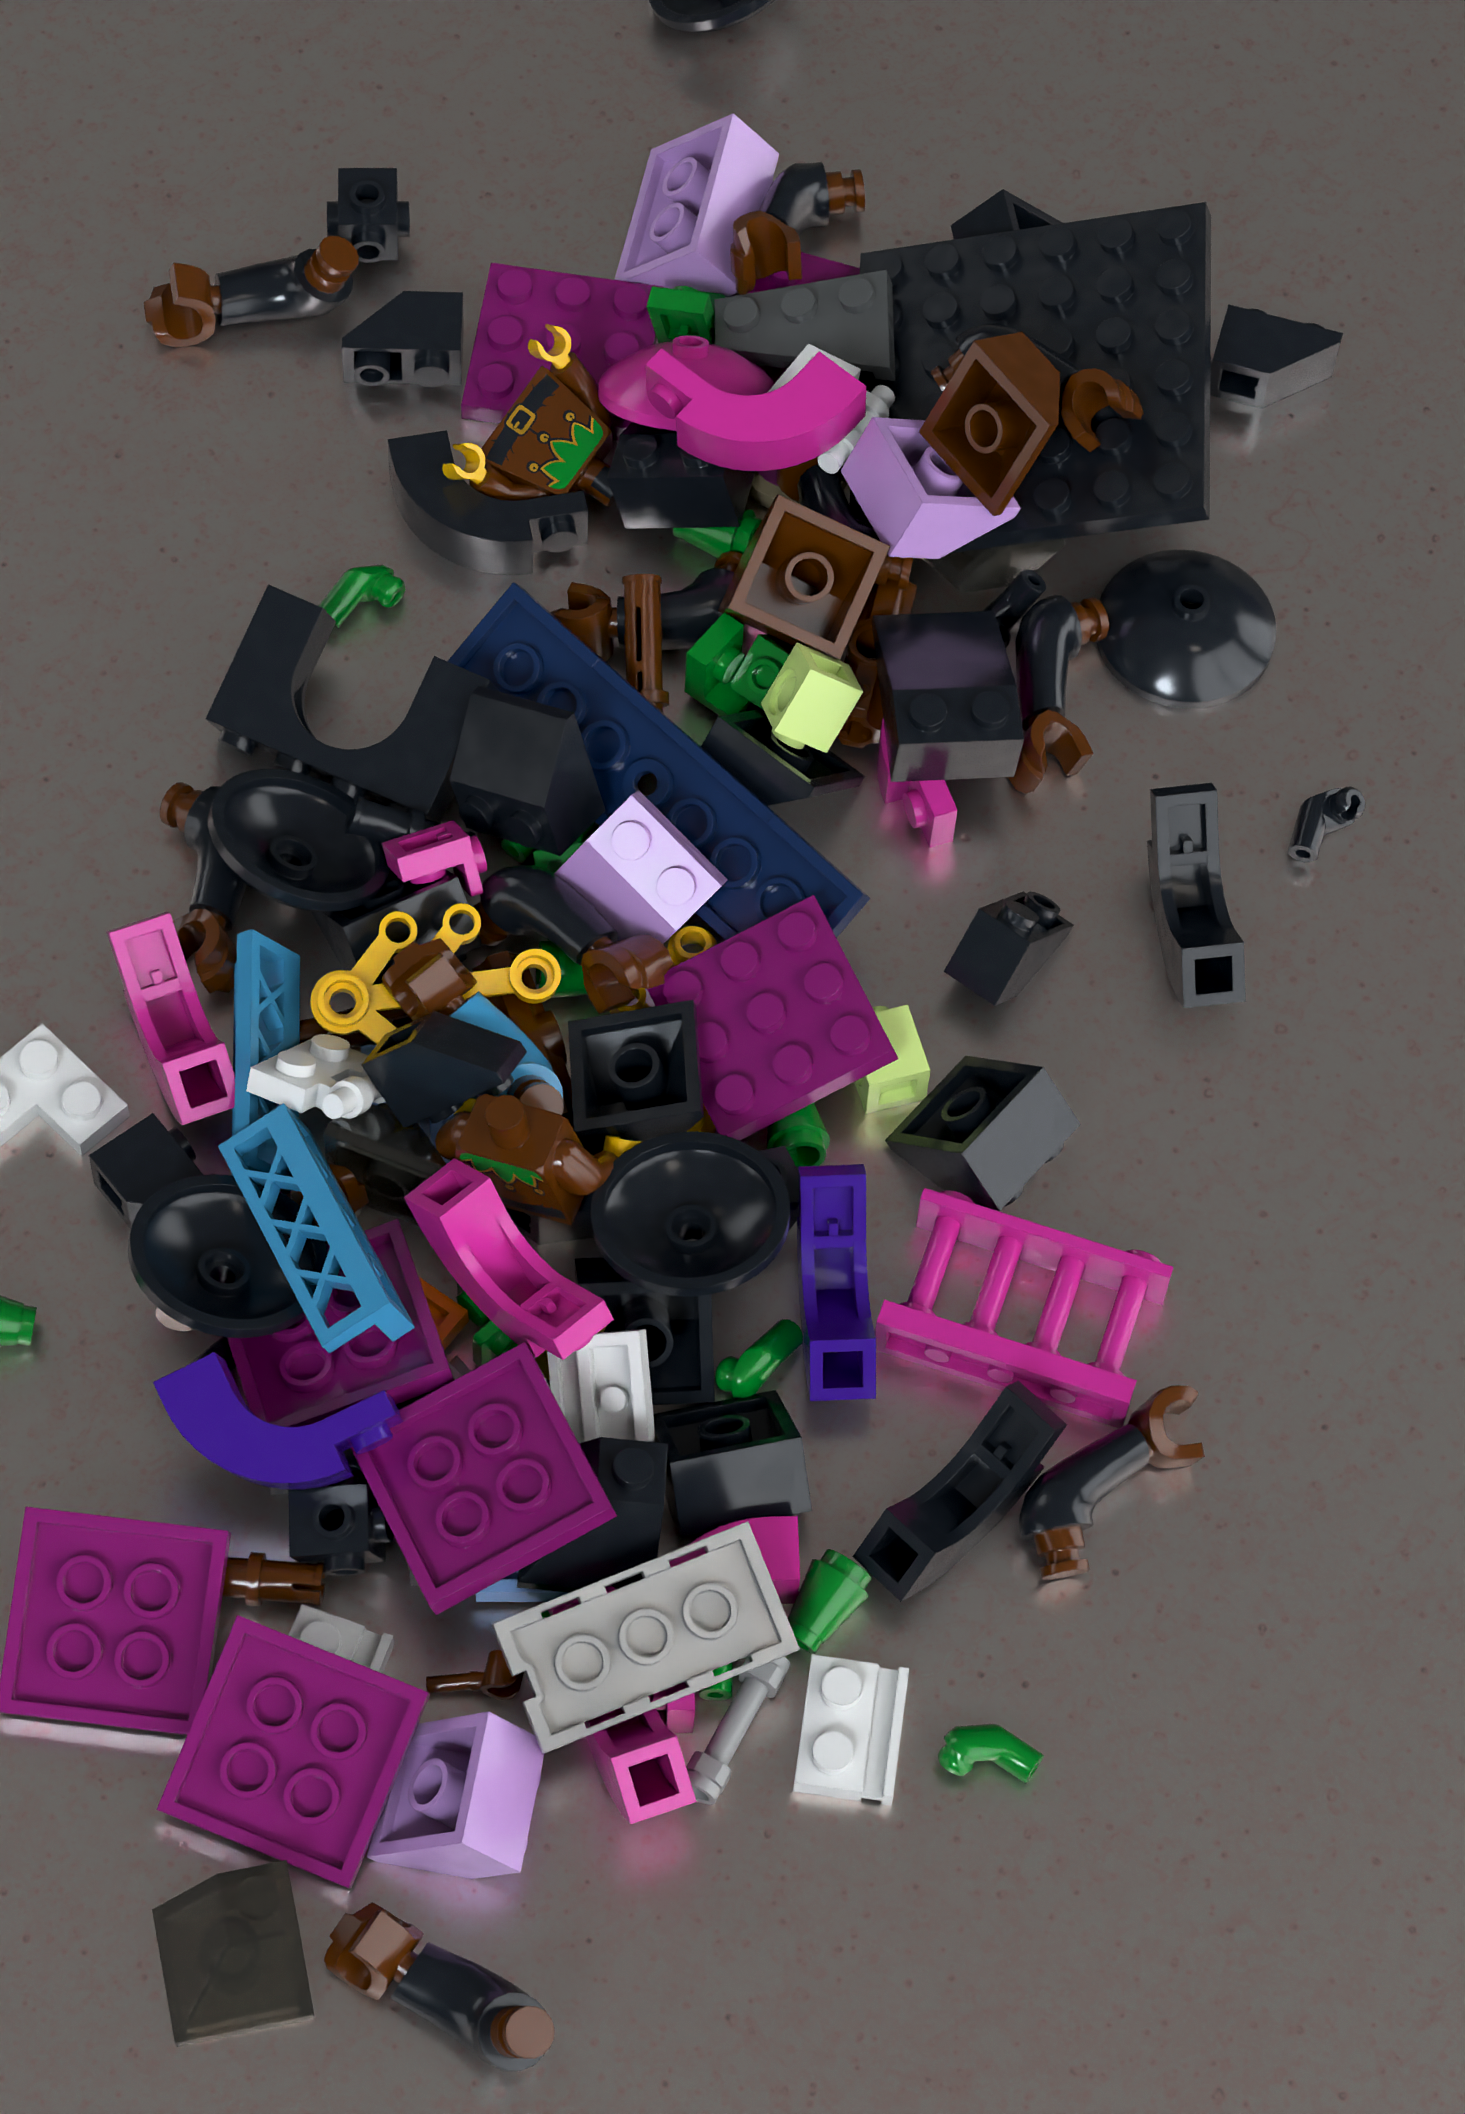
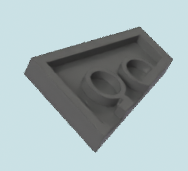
[714,270,895,381]

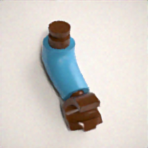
[382,938,564,1115]

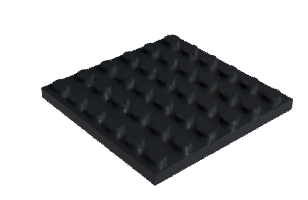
[849,202,1211,553]

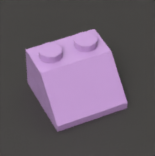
[840,417,1021,559]
[555,790,728,944]
[367,1711,544,1879]

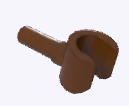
[426,1650,524,1700]

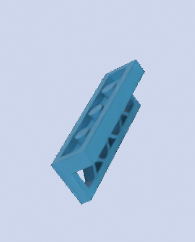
[231,929,300,1194]
[218,1103,415,1353]

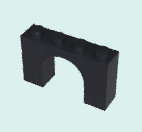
[206,584,500,823]

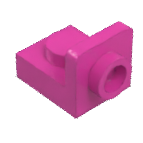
[382,820,487,897]

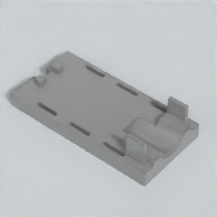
[491,1521,800,1755]

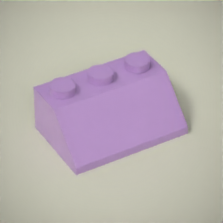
[615,113,779,297]

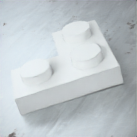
[0,1024,130,1156]

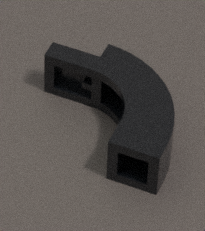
[388,430,588,575]
[1147,783,1246,1008]
[852,1381,1067,1602]

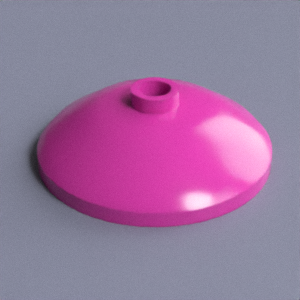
[598,335,775,431]

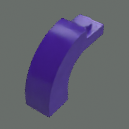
[797,1164,876,1401]
[153,1352,404,1489]

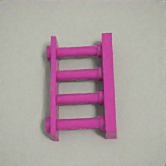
[875,1188,1174,1428]

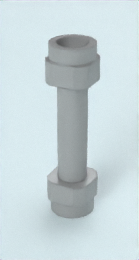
[686,1656,791,1805]

